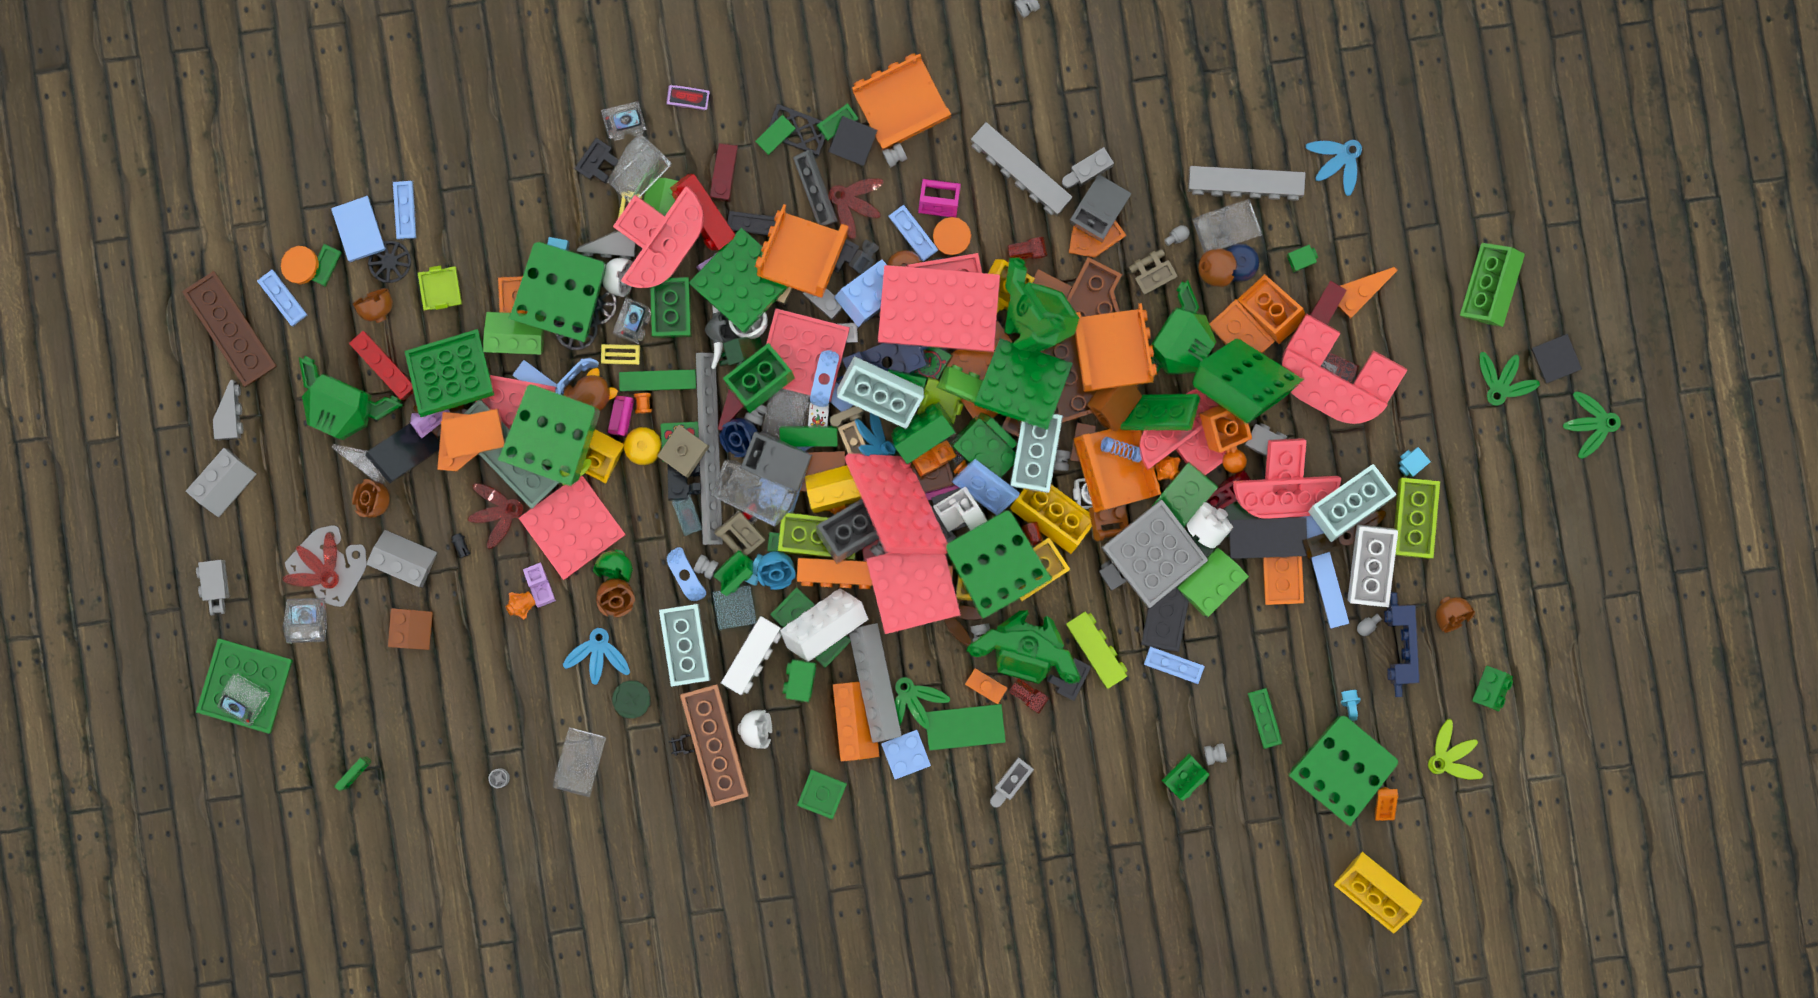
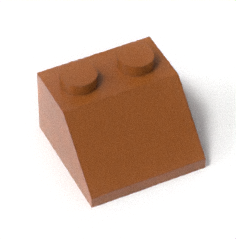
[388,608,433,650]

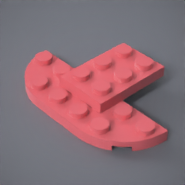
[613,186,703,288]
[1139,389,1226,475]
[1233,438,1341,518]

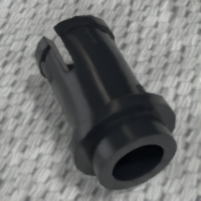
[451,533,471,559]

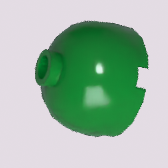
[593,549,633,583]

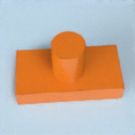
[965,668,1008,704]
[1374,787,1398,821]

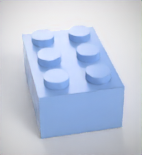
[834,260,887,327]

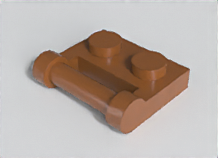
[1089,505,1129,541]

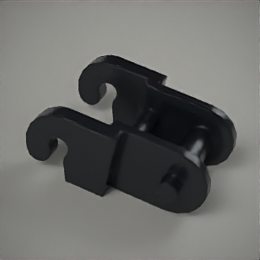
[668,734,696,756]

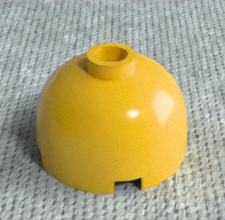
[624,427,662,465]

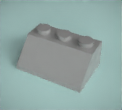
[186,448,257,517]
[366,530,438,588]

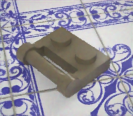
[830,406,864,427]
[714,511,765,556]

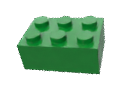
[650,277,692,338]
[723,343,795,413]
[891,402,955,464]
[950,416,1016,478]
[783,660,817,702]

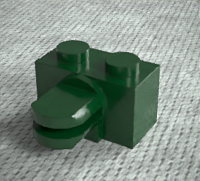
[719,337,763,367]

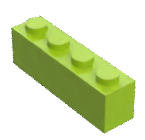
[1066,611,1128,689]

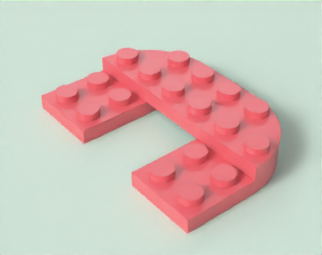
[1282,314,1407,424]

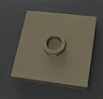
[657,425,710,478]

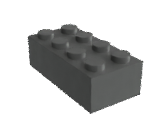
[816,499,880,564]

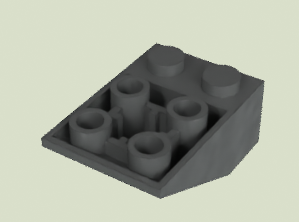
[1069,174,1132,242]
[741,432,812,491]

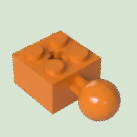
[1199,405,1252,473]

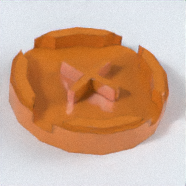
[933,217,971,256]
[281,246,319,284]

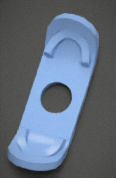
[810,350,839,407]
[555,358,599,395]
[667,547,706,601]

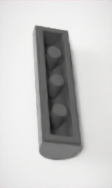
[793,150,838,227]

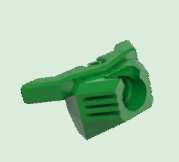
[1004,257,1079,353]
[1150,280,1216,375]
[299,356,404,440]
[967,610,1081,684]

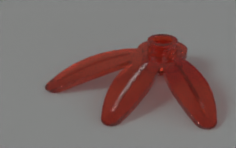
[829,178,883,239]
[468,483,523,549]
[283,532,339,589]

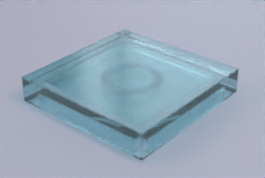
[712,586,757,630]

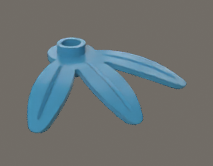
[1306,140,1362,196]
[855,413,896,456]
[563,628,630,685]

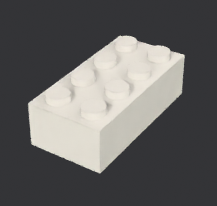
[1347,525,1398,607]
[780,588,868,662]
[721,616,782,695]

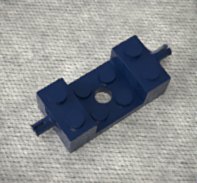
[836,343,930,384]
[1384,593,1419,697]

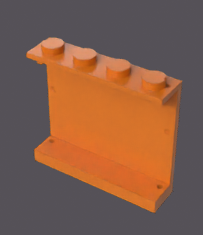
[852,53,951,150]
[755,204,849,298]
[1075,303,1157,392]
[1073,428,1161,513]

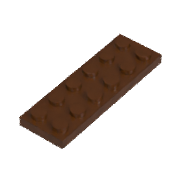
[182,271,278,388]

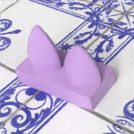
[410,409,450,438]

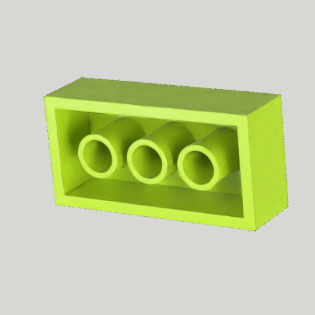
[1394,478,1440,559]
[778,512,855,561]

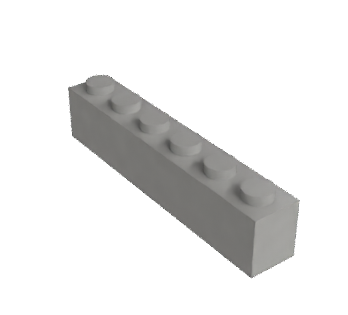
[971,122,1073,216]
[1188,166,1305,201]
[849,623,902,743]

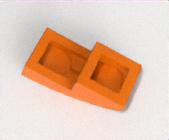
[912,440,956,477]

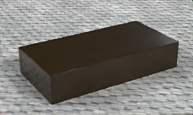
[1303,533,1341,558]

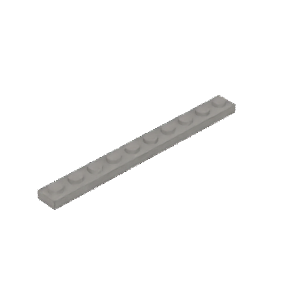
[696,353,723,545]

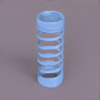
[1101,437,1142,462]

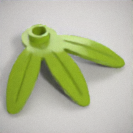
[1428,719,1483,780]

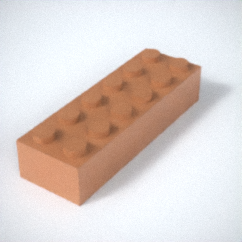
[680,684,749,807]

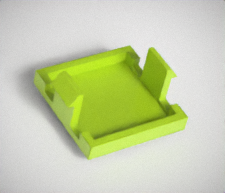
[418,266,462,311]
[917,377,964,424]

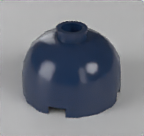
[1226,244,1260,282]
[719,418,758,457]

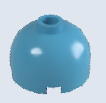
[757,551,796,590]

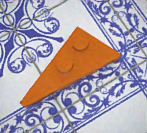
[1338,267,1398,319]

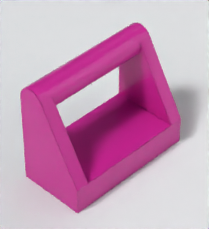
[918,179,961,218]
[608,396,635,437]

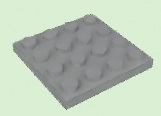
[1101,500,1208,608]

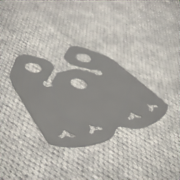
[285,525,367,607]

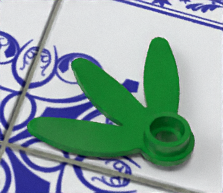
[1480,352,1540,406]
[1563,391,1621,459]
[895,677,950,729]

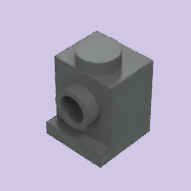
[1098,560,1127,591]

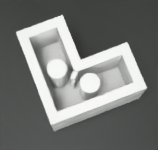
[933,486,987,532]

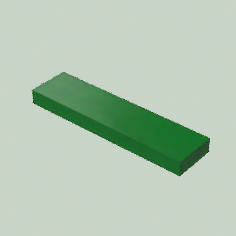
[619,370,697,392]

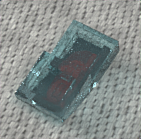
[672,495,702,536]

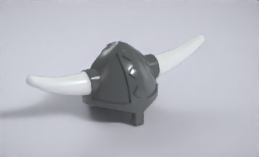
[705,305,738,369]

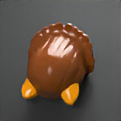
[563,368,618,419]

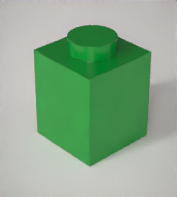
[1286,244,1318,273]

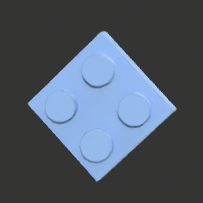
[881,730,931,779]

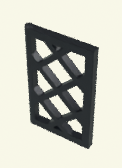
[768,104,825,156]

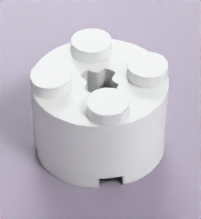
[1187,502,1233,548]

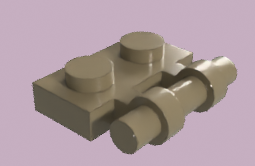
[1128,249,1178,295]

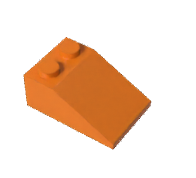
[1237,275,1306,344]

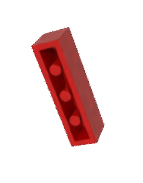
[670,174,735,250]
[349,331,414,401]

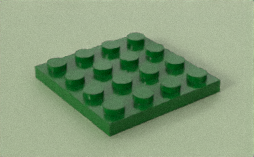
[689,228,788,333]
[405,329,495,417]
[974,338,1073,430]
[196,638,293,734]

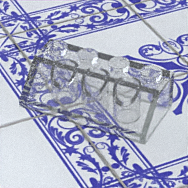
[711,460,798,526]

